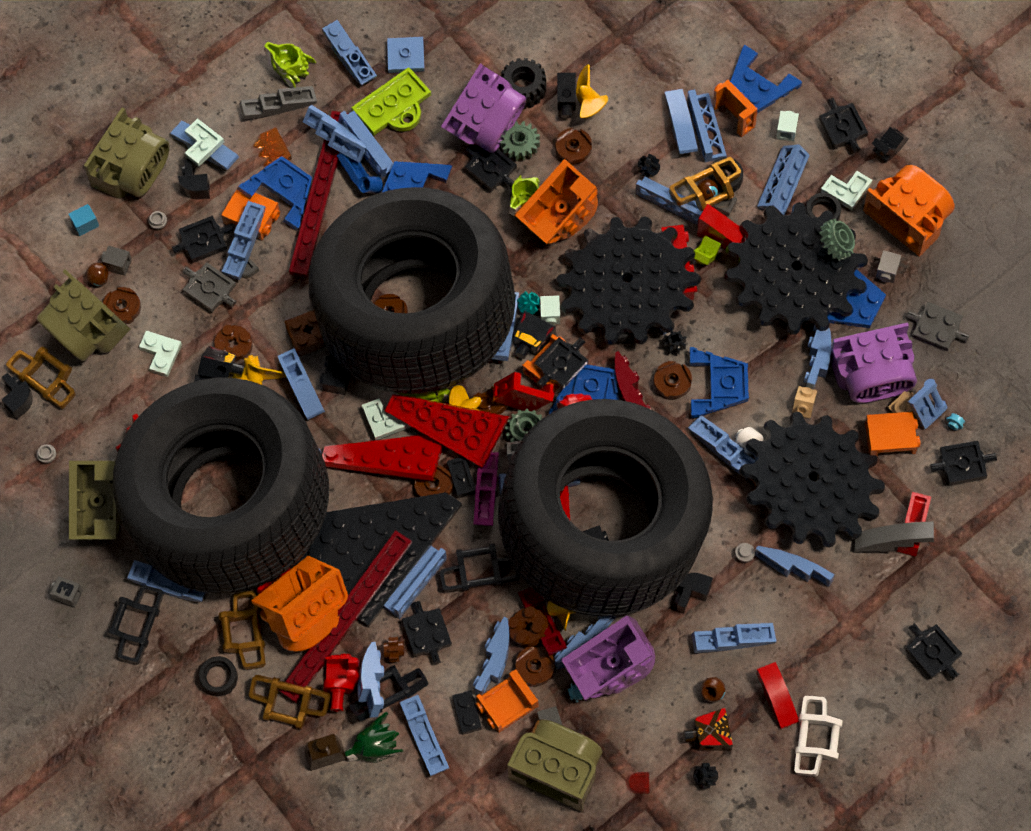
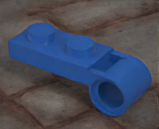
[337,152,383,193]

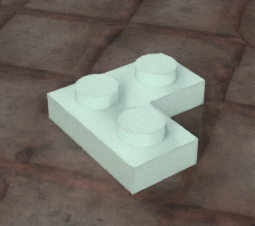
[185,118,224,166]
[821,171,872,210]
[139,331,182,377]
[362,398,411,440]

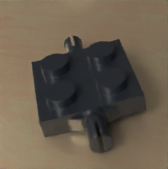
[819,98,868,153]
[465,145,517,192]
[172,216,234,262]
[534,337,588,389]
[930,441,997,485]
[402,601,452,665]
[905,623,962,680]

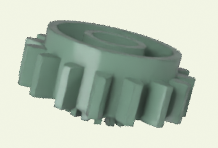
[500,121,540,160]
[820,219,855,261]
[505,409,542,442]

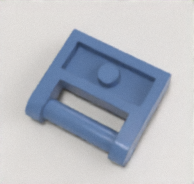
[908,379,947,429]

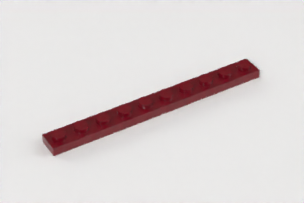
[289,111,349,278]
[279,530,412,703]

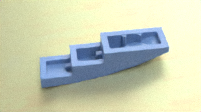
[665,89,698,154]
[303,105,366,163]
[170,121,239,170]
[222,201,266,280]
[688,415,755,480]
[755,546,835,587]
[691,623,776,653]

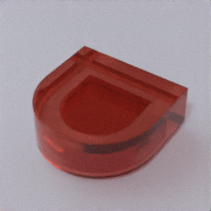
[629,772,650,794]

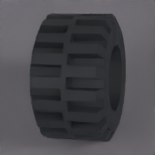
[501,58,546,108]

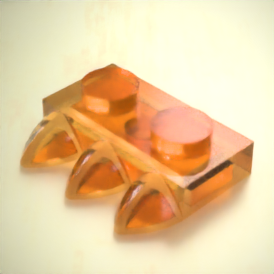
[253,127,292,167]

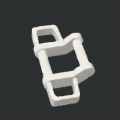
[794,696,843,777]

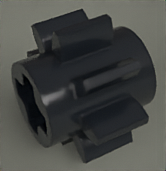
[637,153,660,178]
[664,331,687,355]
[693,763,718,789]

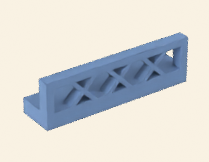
[687,89,727,162]
[339,111,394,179]
[757,144,810,215]
[636,177,703,225]
[384,546,447,619]

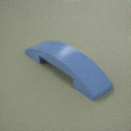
[127,560,205,602]
[400,695,449,776]

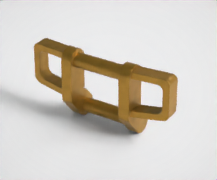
[669,157,741,211]
[6,346,76,409]
[218,590,266,670]
[249,675,331,729]

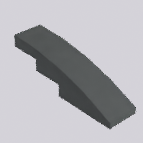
[239,86,317,119]
[855,521,934,552]

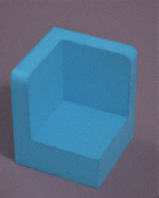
[69,204,99,236]

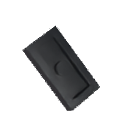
[447,457,476,498]
[452,690,482,735]

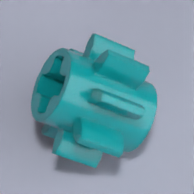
[517,291,541,315]

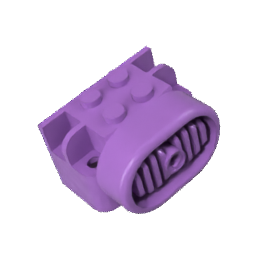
[441,63,526,153]
[830,323,917,403]
[561,615,655,700]

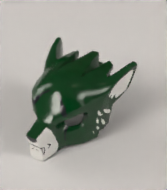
[345,712,404,763]

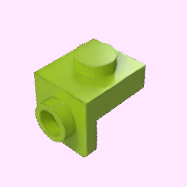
[694,236,721,265]

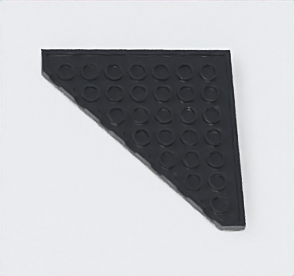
[291,492,462,628]

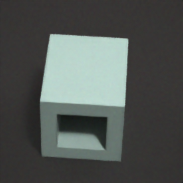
[776,111,799,142]
[540,296,560,326]

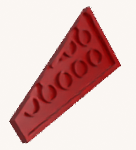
[385,393,510,468]

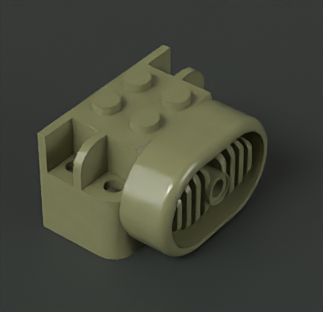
[84,108,170,198]
[37,269,131,362]
[69,461,122,540]
[507,719,602,812]

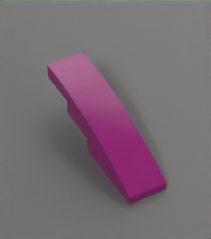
[473,452,499,526]

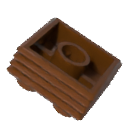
[285,310,326,357]

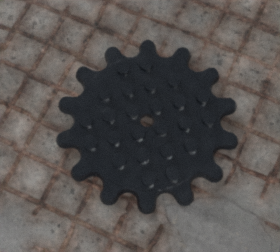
[724,202,868,335]
[556,216,701,345]
[739,412,885,548]

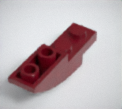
[615,351,652,410]

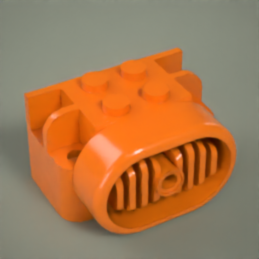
[515,159,598,244]
[863,165,955,257]
[251,556,348,652]

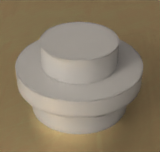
[148,211,167,229]
[37,444,56,463]
[735,543,755,562]

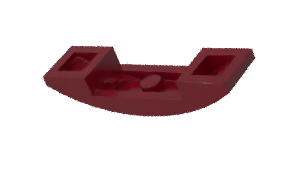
[518,587,567,656]

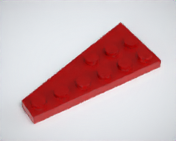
[322,435,444,481]

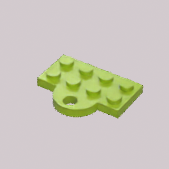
[351,67,431,135]

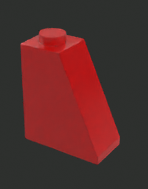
[697,204,746,249]

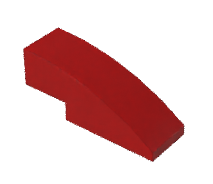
[897,492,931,557]
[756,662,799,729]

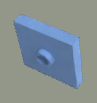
[387,37,425,73]

